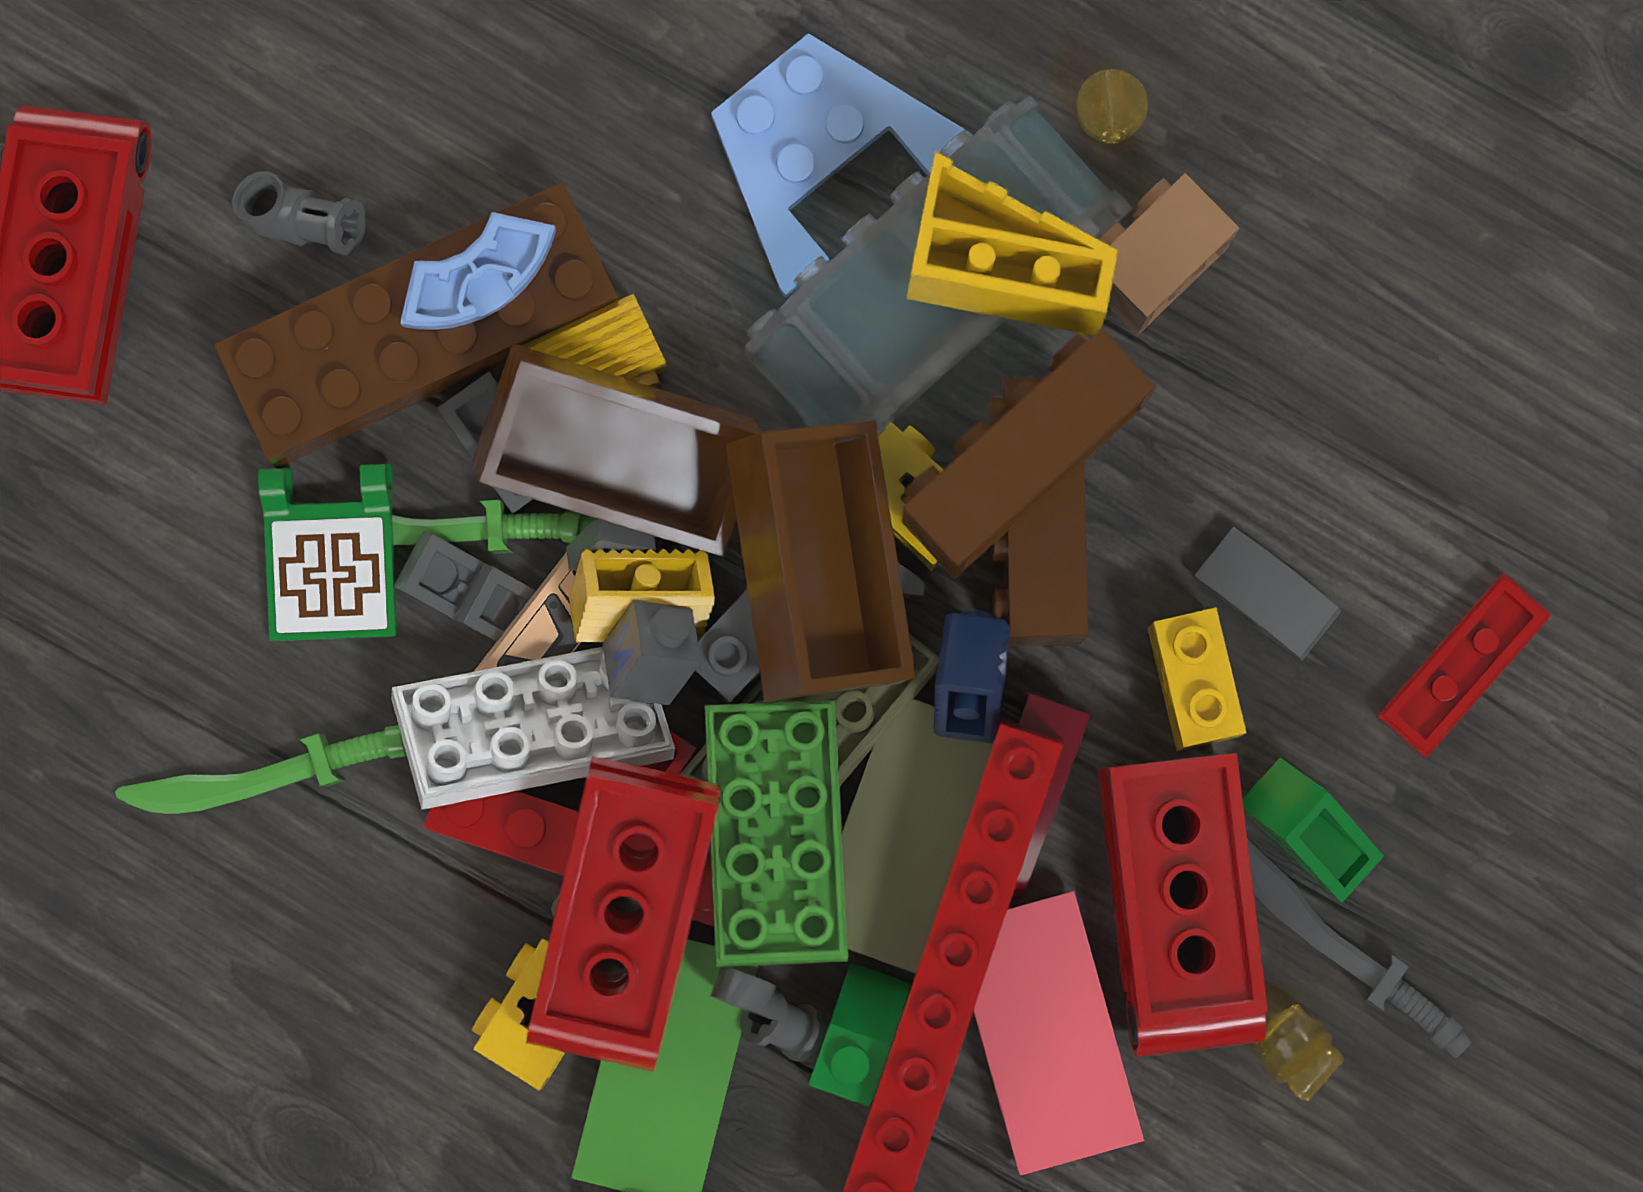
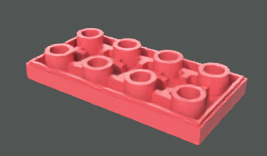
[973,891,1144,1176]

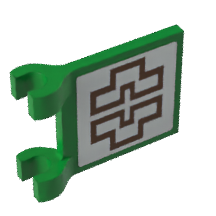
[258,464,398,641]

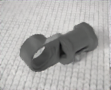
[232,172,366,255]
[710,967,827,1062]

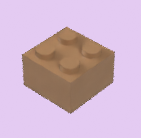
[1099,173,1239,336]

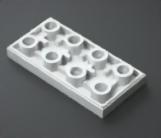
[391,647,675,809]

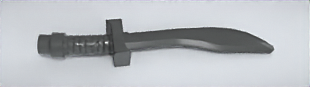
[1247,839,1473,1059]

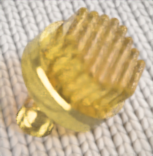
[1075,69,1148,144]
[1254,1005,1344,1101]

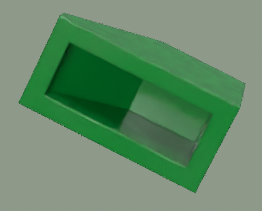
[1243,757,1384,903]
[808,962,911,1107]

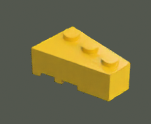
[906,151,1118,336]

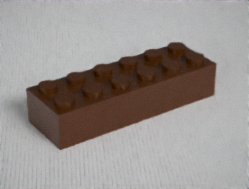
[214,182,618,469]

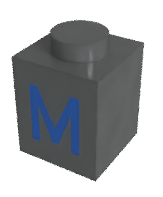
[602,600,701,705]

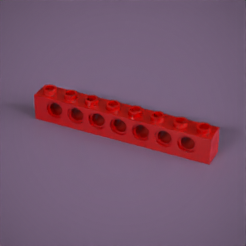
[842,719,1063,1192]

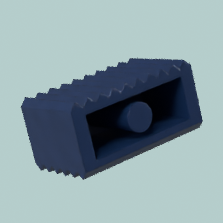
[933,610,1010,743]

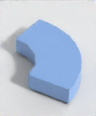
[400,212,556,330]

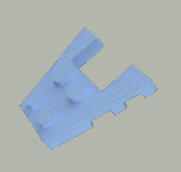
[711,33,975,299]

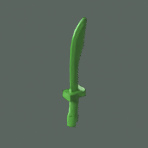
[293,500,596,554]
[115,725,407,814]

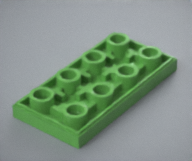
[705,700,848,967]
[572,939,758,1192]

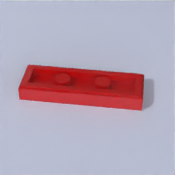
[1376,573,1552,759]

